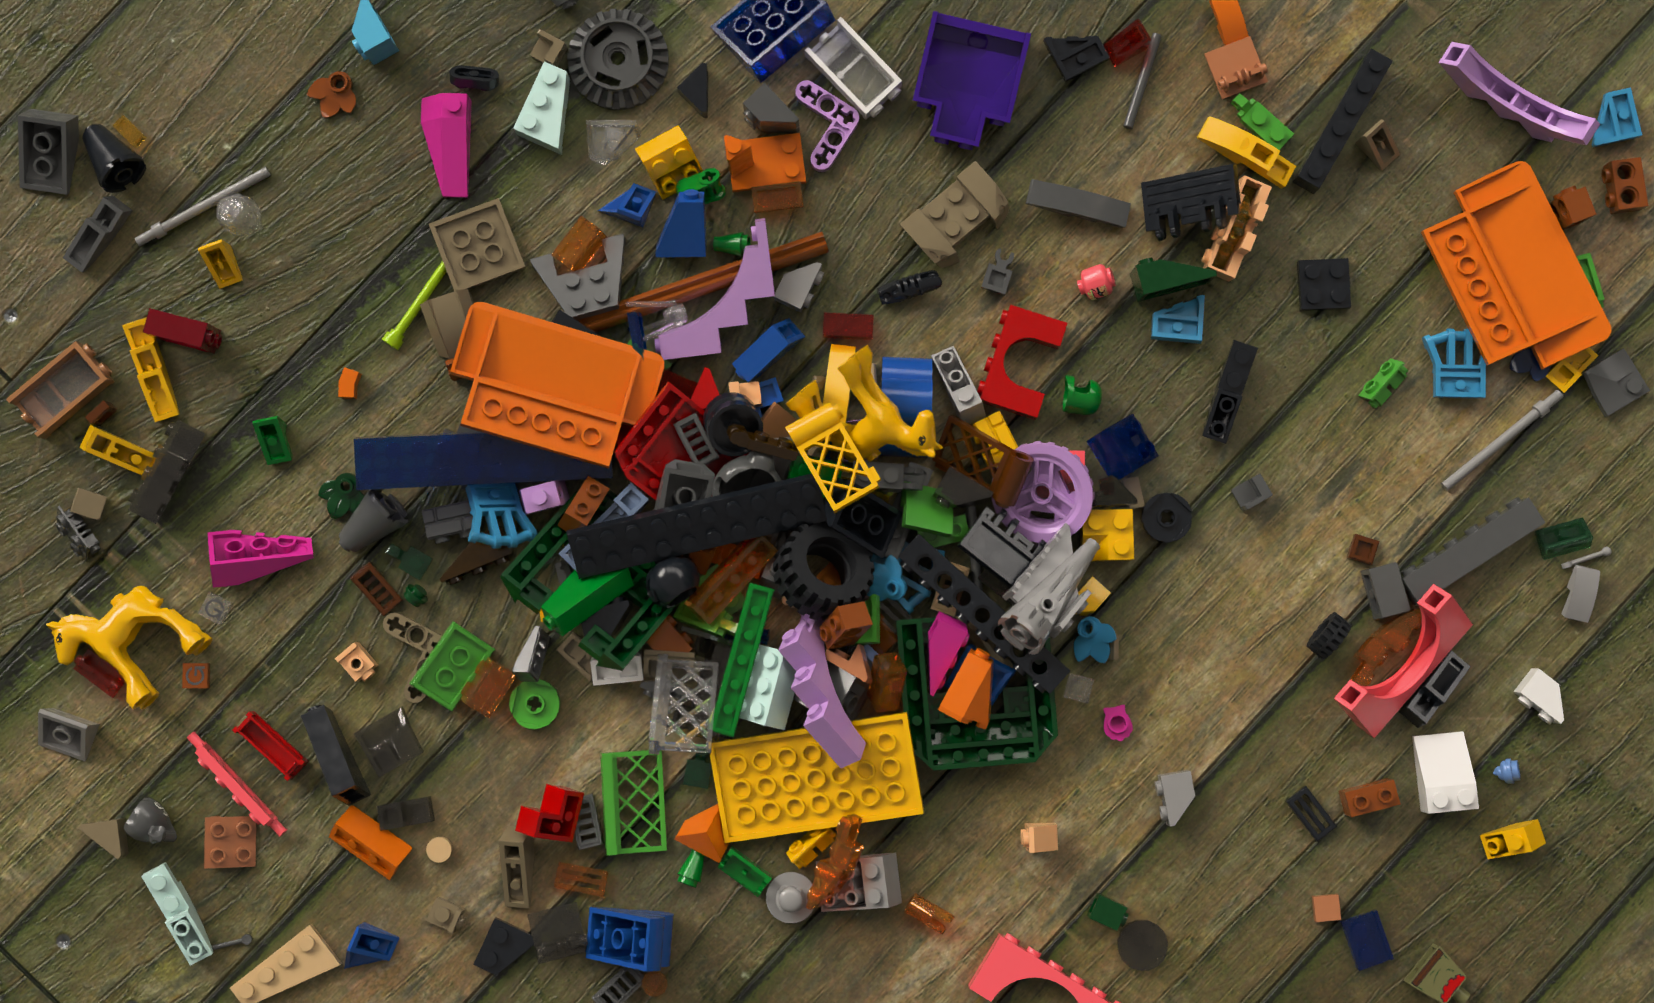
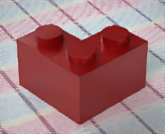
[515,784,584,842]

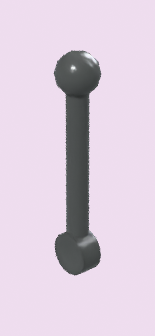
[211,934,253,950]

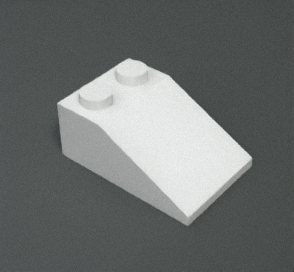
[1412,731,1479,814]

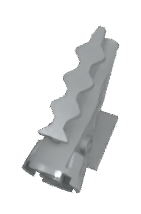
[998,523,1100,655]

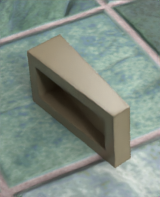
[1122,476,1145,509]

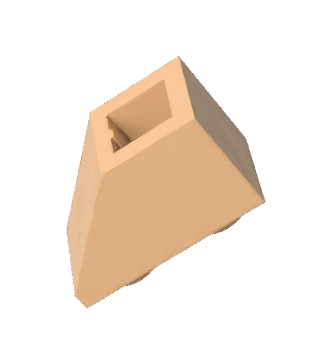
[1020,823,1058,853]

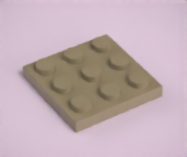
[429,198,526,291]

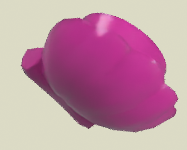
[1103,705,1133,741]

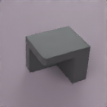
[1231,473,1273,511]

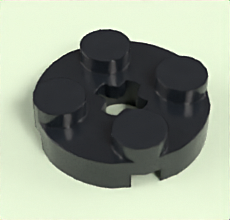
[1141,493,1192,543]

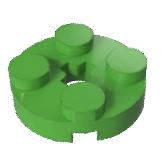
[509,679,561,729]

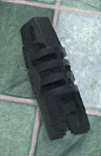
[877,270,942,305]

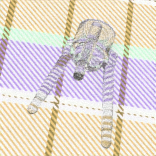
[626,300,687,341]

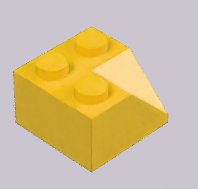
[1080,509,1134,562]

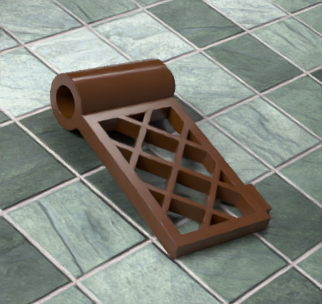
[932,415,1034,509]

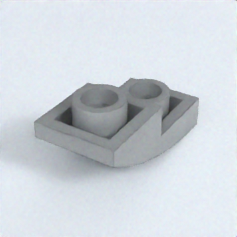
[1561,565,1600,623]

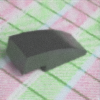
[63,196,133,273]

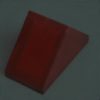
[1104,19,1152,67]

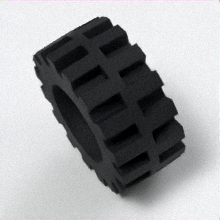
[1307,612,1352,660]

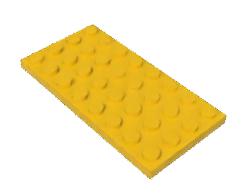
[708,712,924,843]

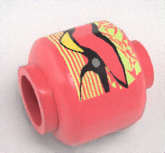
[1077,264,1116,300]

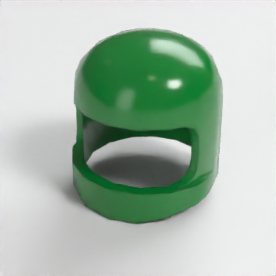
[1063,375,1102,415]

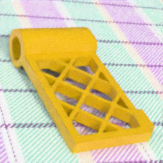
[785,402,881,513]

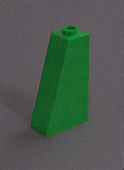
[541,568,634,636]

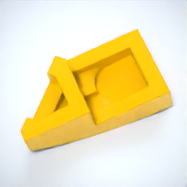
[1076,576,1111,616]

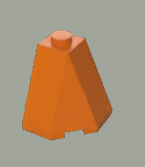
[938,648,994,730]

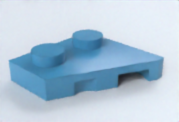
[1151,295,1205,344]

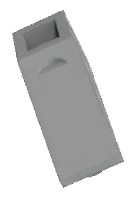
[931,346,986,425]

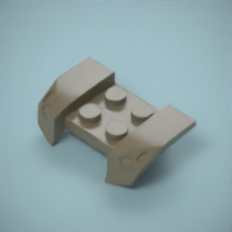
[900,161,1009,268]

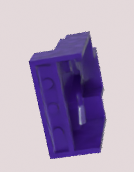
[913,11,1031,150]

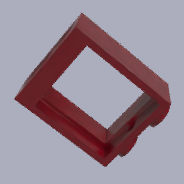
[143,308,222,354]

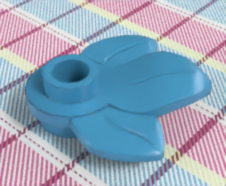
[867,555,907,601]
[1074,616,1117,663]

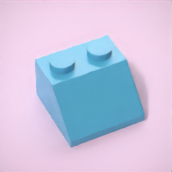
[352,0,399,65]

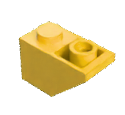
[1480,819,1546,859]

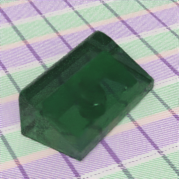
[1535,517,1593,560]

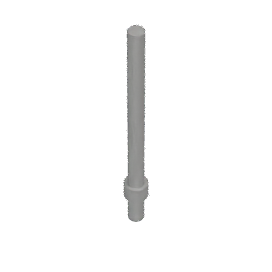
[134,167,271,246]
[1441,390,1564,491]

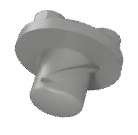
[766,872,816,923]

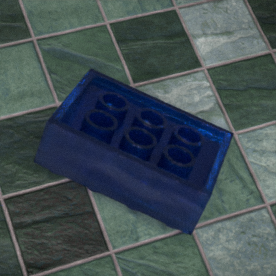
[710,0,836,83]

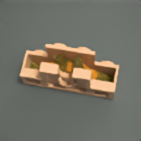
[1201,175,1272,282]

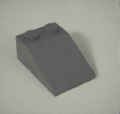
[18,109,79,195]

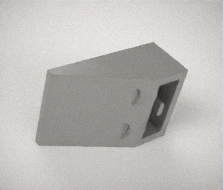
[816,853,902,912]

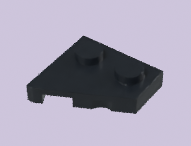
[1043,36,1110,82]

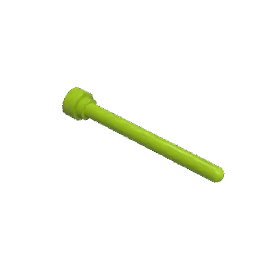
[382,260,447,350]

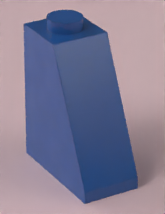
[656,189,707,257]
[732,318,805,382]

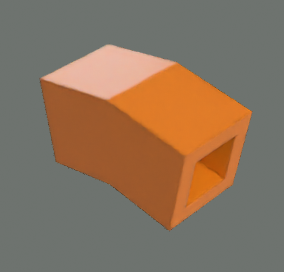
[338,367,362,399]

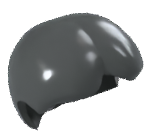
[712,450,781,496]

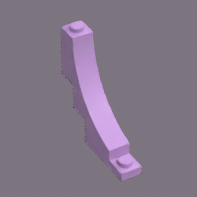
[655,218,775,360]

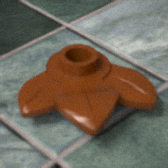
[307,71,356,118]

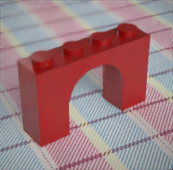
[977,304,1068,420]

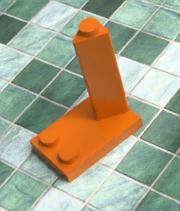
[724,133,806,192]

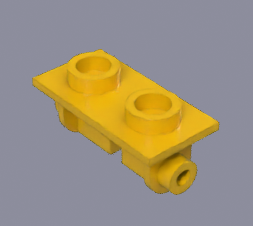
[786,828,837,869]

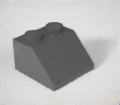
[743,83,800,133]

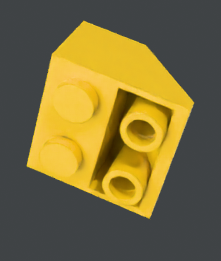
[635,125,703,200]

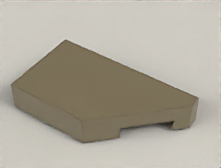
[556,632,592,682]

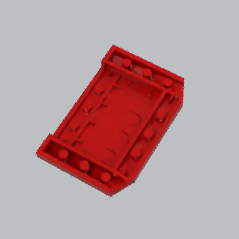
[614,382,750,544]

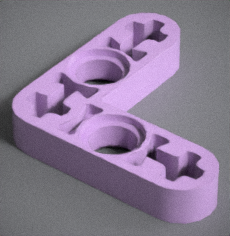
[795,80,859,172]

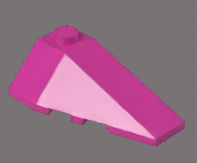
[421,93,472,198]
[208,530,314,588]

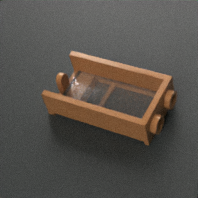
[6,341,115,439]

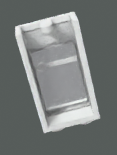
[805,17,902,120]

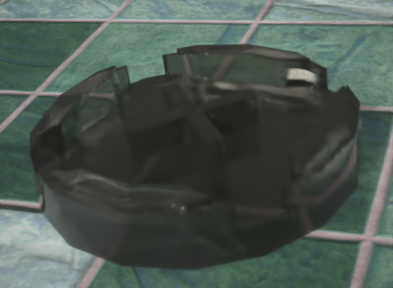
[1117,920,1168,971]

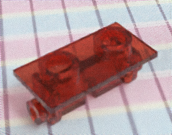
[73,648,125,698]

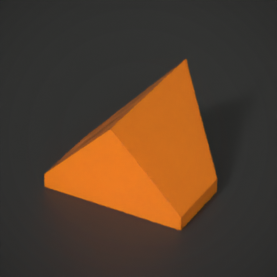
[674,804,729,863]

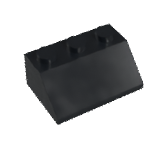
[823,477,903,558]

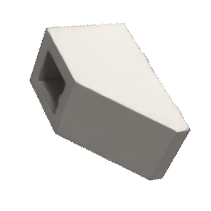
[774,262,824,312]
[1155,770,1195,826]

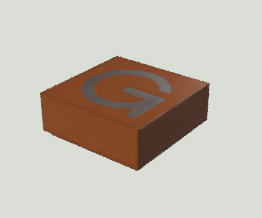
[182,663,210,688]

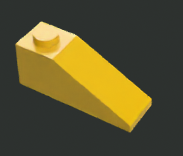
[80,424,165,481]

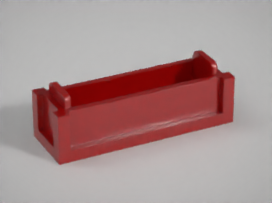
[232,711,309,781]

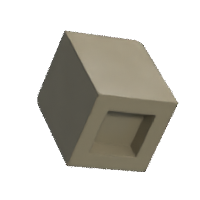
[530,29,568,67]

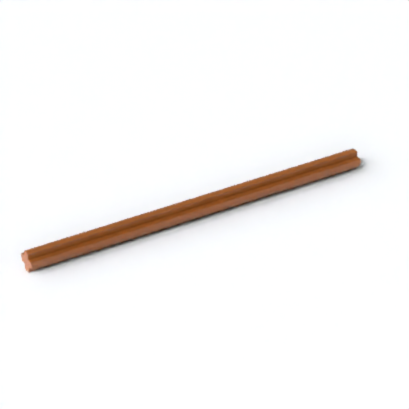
[445,232,829,381]

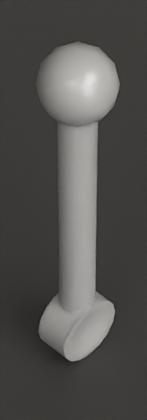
[1561,547,1612,569]

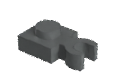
[981,248,1014,296]

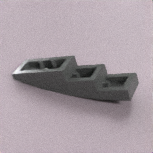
[1026,179,1131,228]

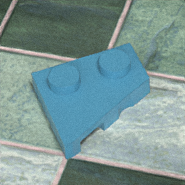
[1592,88,1642,148]

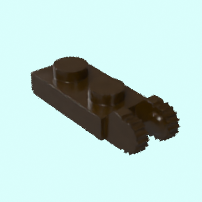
[727,424,799,461]

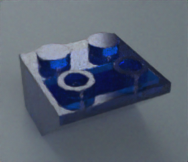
[1087,414,1159,483]

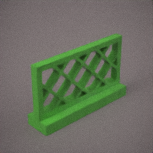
[600,749,667,856]

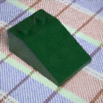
[1130,257,1217,302]

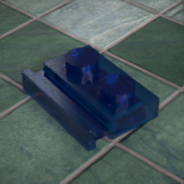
[1340,909,1394,971]

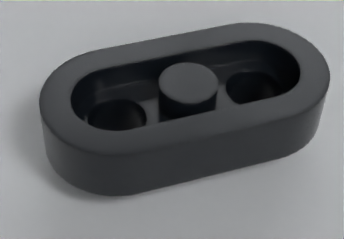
[449,65,499,91]

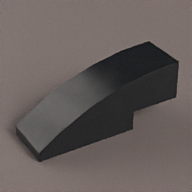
[1398,650,1471,728]

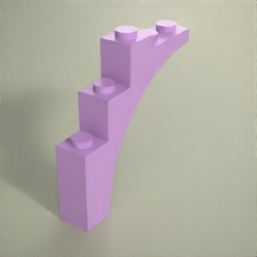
[1439,42,1600,145]
[778,614,866,768]

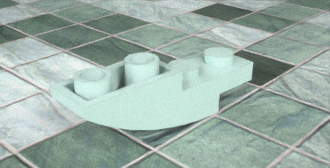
[141,862,214,966]

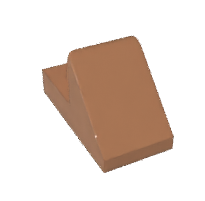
[825,644,873,684]

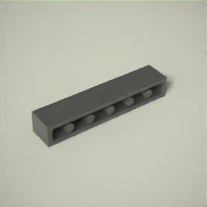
[1401,497,1546,605]

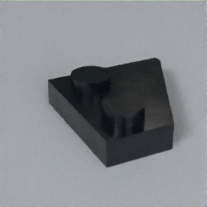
[473,917,540,975]

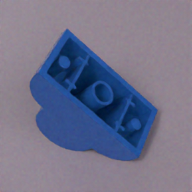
[879,357,933,458]
[586,907,674,972]

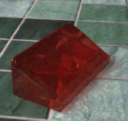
[823,312,874,340]

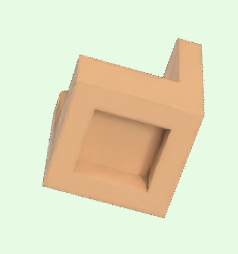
[729,381,762,407]

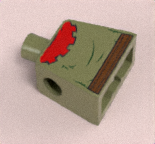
[1403,943,1470,1003]

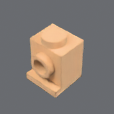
[335,642,378,682]

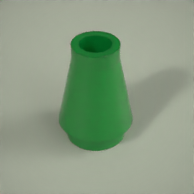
[713,232,751,257]
[677,849,705,888]

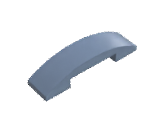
[558,483,649,572]

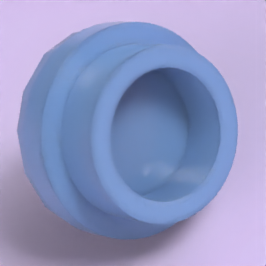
[1493,758,1520,784]

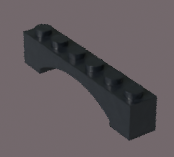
[1292,48,1393,194]

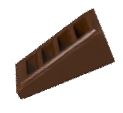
[350,561,403,616]

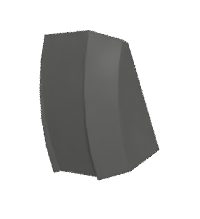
[654,459,715,510]

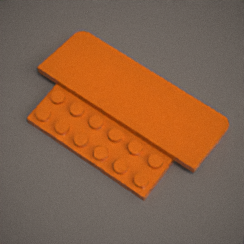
[1421,161,1611,370]
[450,302,664,469]

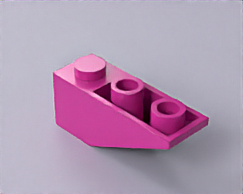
[928,611,969,696]

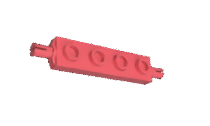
[186,731,287,837]

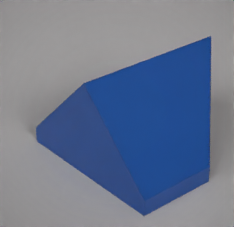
[598,183,656,228]
[344,922,399,969]

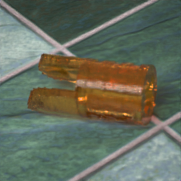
[904,892,954,935]

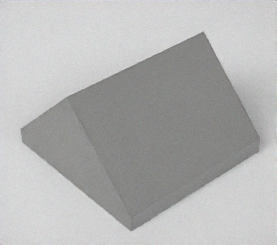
[38,708,100,761]

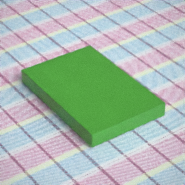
[410,621,495,712]

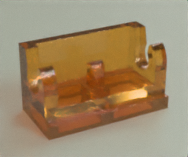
[551,215,608,272]

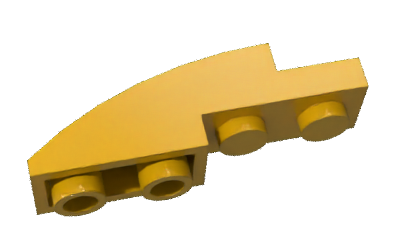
[1197,116,1296,189]

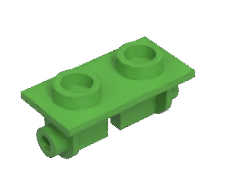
[1358,358,1408,409]
[917,514,969,548]

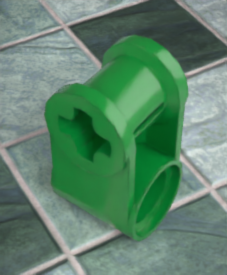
[676,168,726,205]

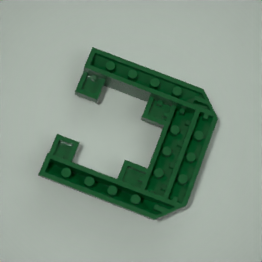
[500,490,677,671]
[896,617,1058,770]

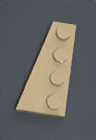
[230,924,343,1003]

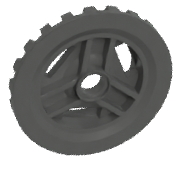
[567,8,669,110]

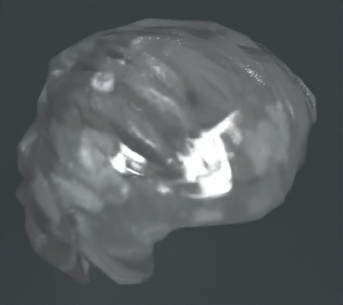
[216,193,263,236]

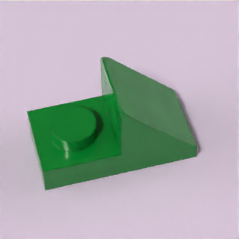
[252,416,293,465]

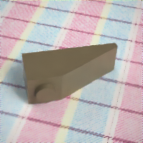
[499,825,534,908]

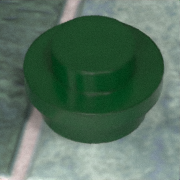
[404,584,428,607]

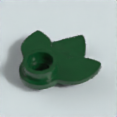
[318,473,365,519]

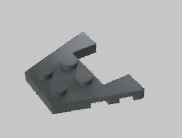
[530,234,626,320]

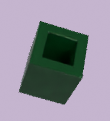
[1087,892,1129,931]

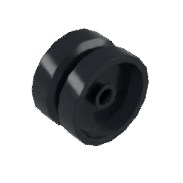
[703,392,763,457]

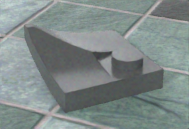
[1583,348,1650,417]

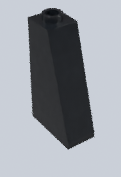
[301,705,371,806]

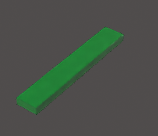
[709,583,775,737]

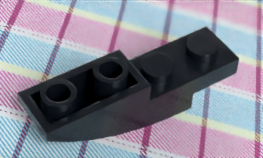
[1202,339,1258,444]

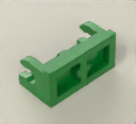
[717,846,772,897]

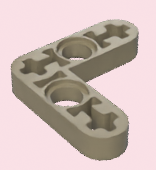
[383,613,443,703]

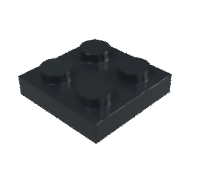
[1297,258,1351,311]

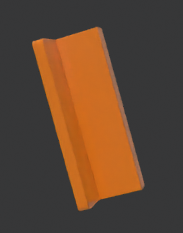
[329,805,412,880]

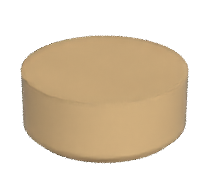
[426,837,453,863]

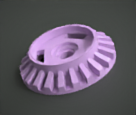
[991,441,1095,543]

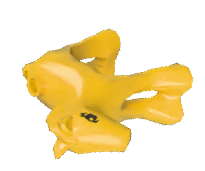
[785,345,943,462]
[46,586,213,710]

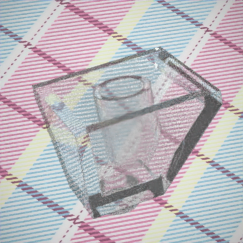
[586,120,641,164]

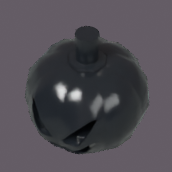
[646,555,700,608]

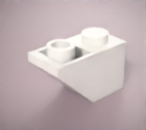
[1514,668,1564,724]

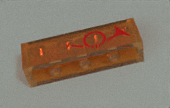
[684,536,778,625]

